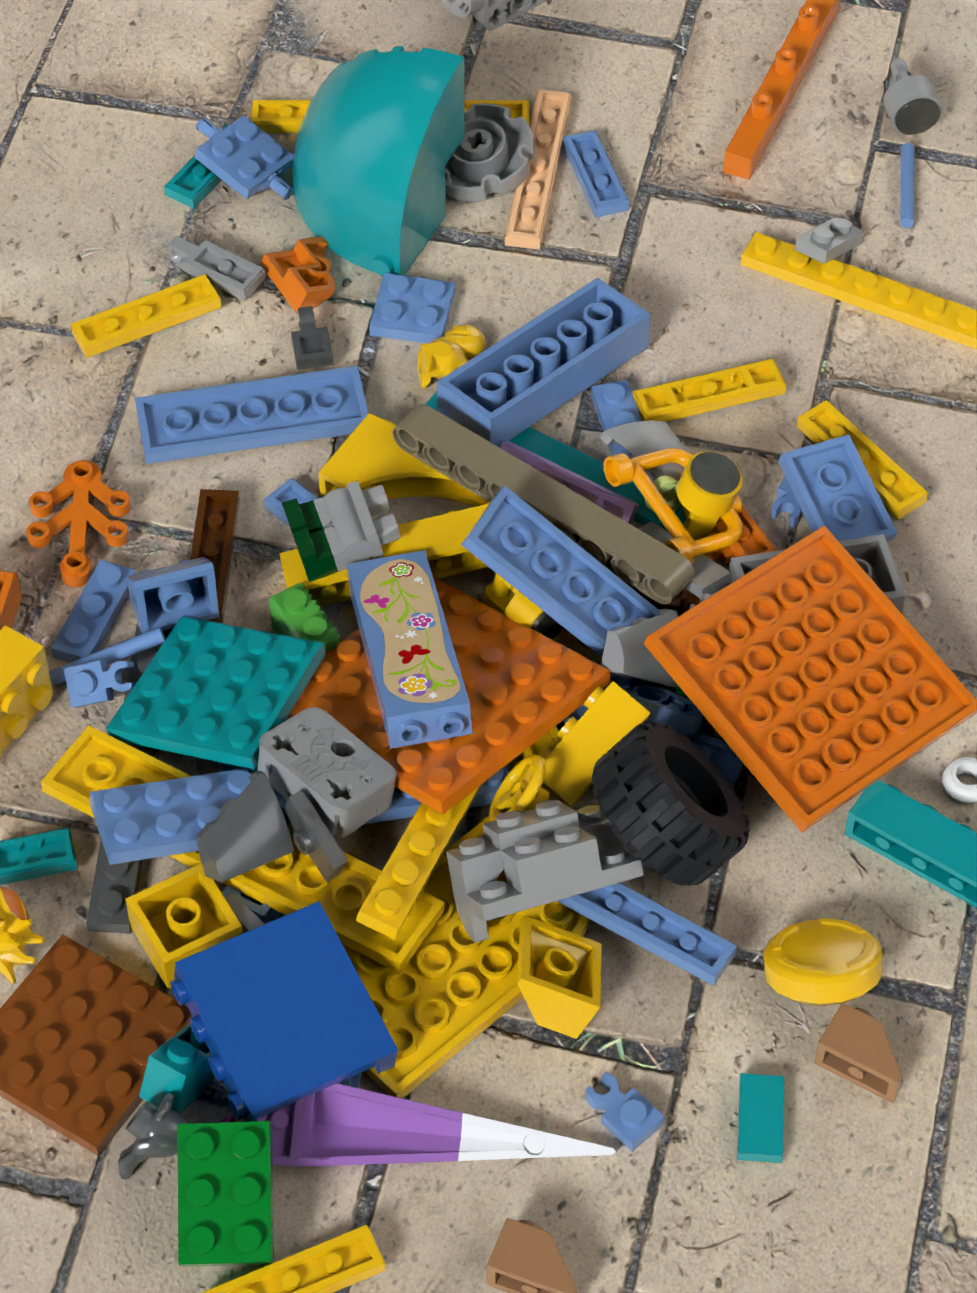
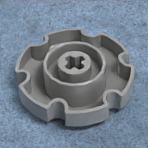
[445,103,535,202]

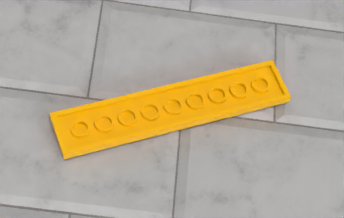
[41,725,445,973]

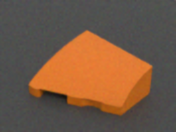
[260,236,336,314]

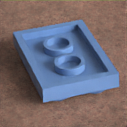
[778,434,897,541]

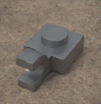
[291,306,334,370]

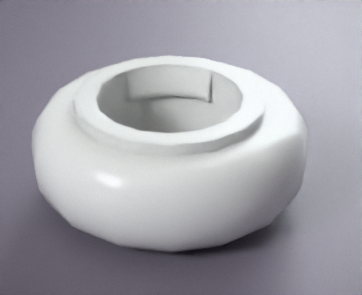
[942,757,977,803]

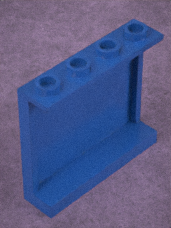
[170,902,398,1122]

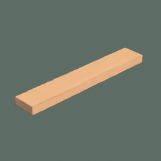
[505,89,572,250]

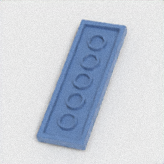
[135,366,368,464]
[461,485,661,686]

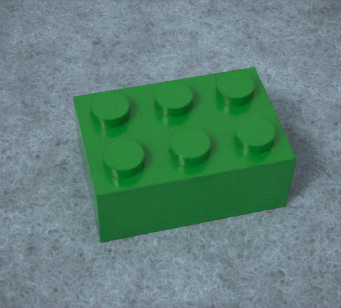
[177,1121,274,1267]

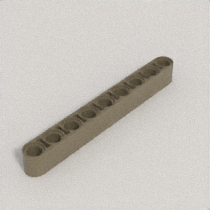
[392,404,695,604]

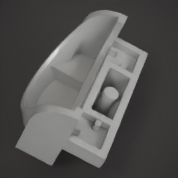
[446,800,644,942]

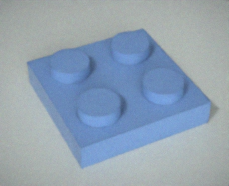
[369,273,455,344]

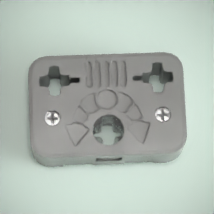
[257,707,396,838]

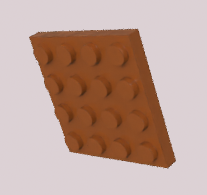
[0,934,192,1156]

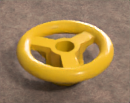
[489,754,550,822]

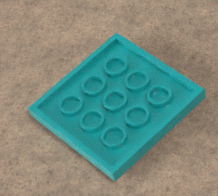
[106,616,326,769]

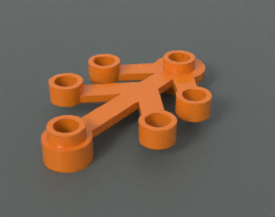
[26,460,131,587]

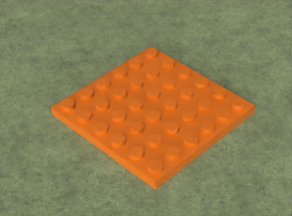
[644,525,977,833]
[285,579,611,815]

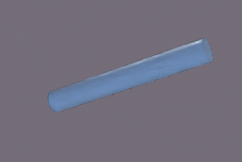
[900,143,915,228]
[49,627,166,686]

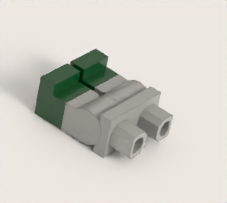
[282,480,401,583]

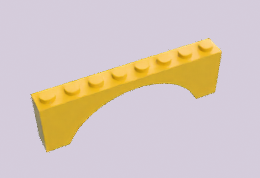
[318,413,489,506]

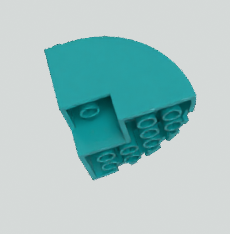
[292,46,464,276]

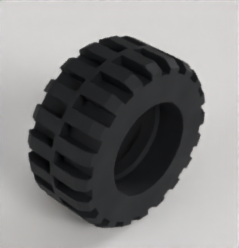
[591,722,750,886]

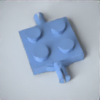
[195,115,294,200]

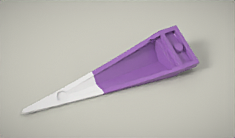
[257,1083,616,1167]

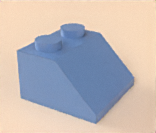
[127,557,219,634]

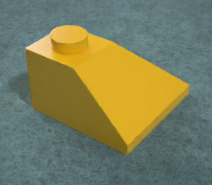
[517,915,602,1039]

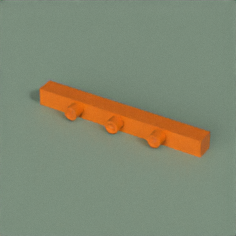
[723,0,840,180]

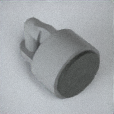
[883,58,942,135]

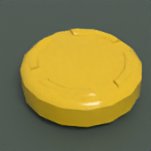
[763,918,883,1007]

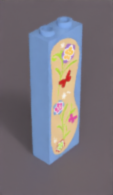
[347,550,473,749]

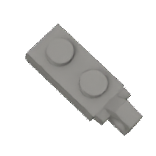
[168,236,265,301]

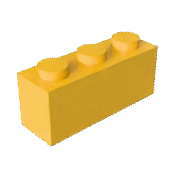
[538,681,651,808]

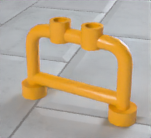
[604,448,743,564]

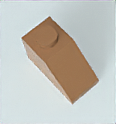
[814,1003,902,1103]
[487,1218,577,1293]

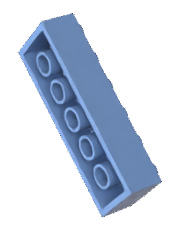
[437,278,651,447]

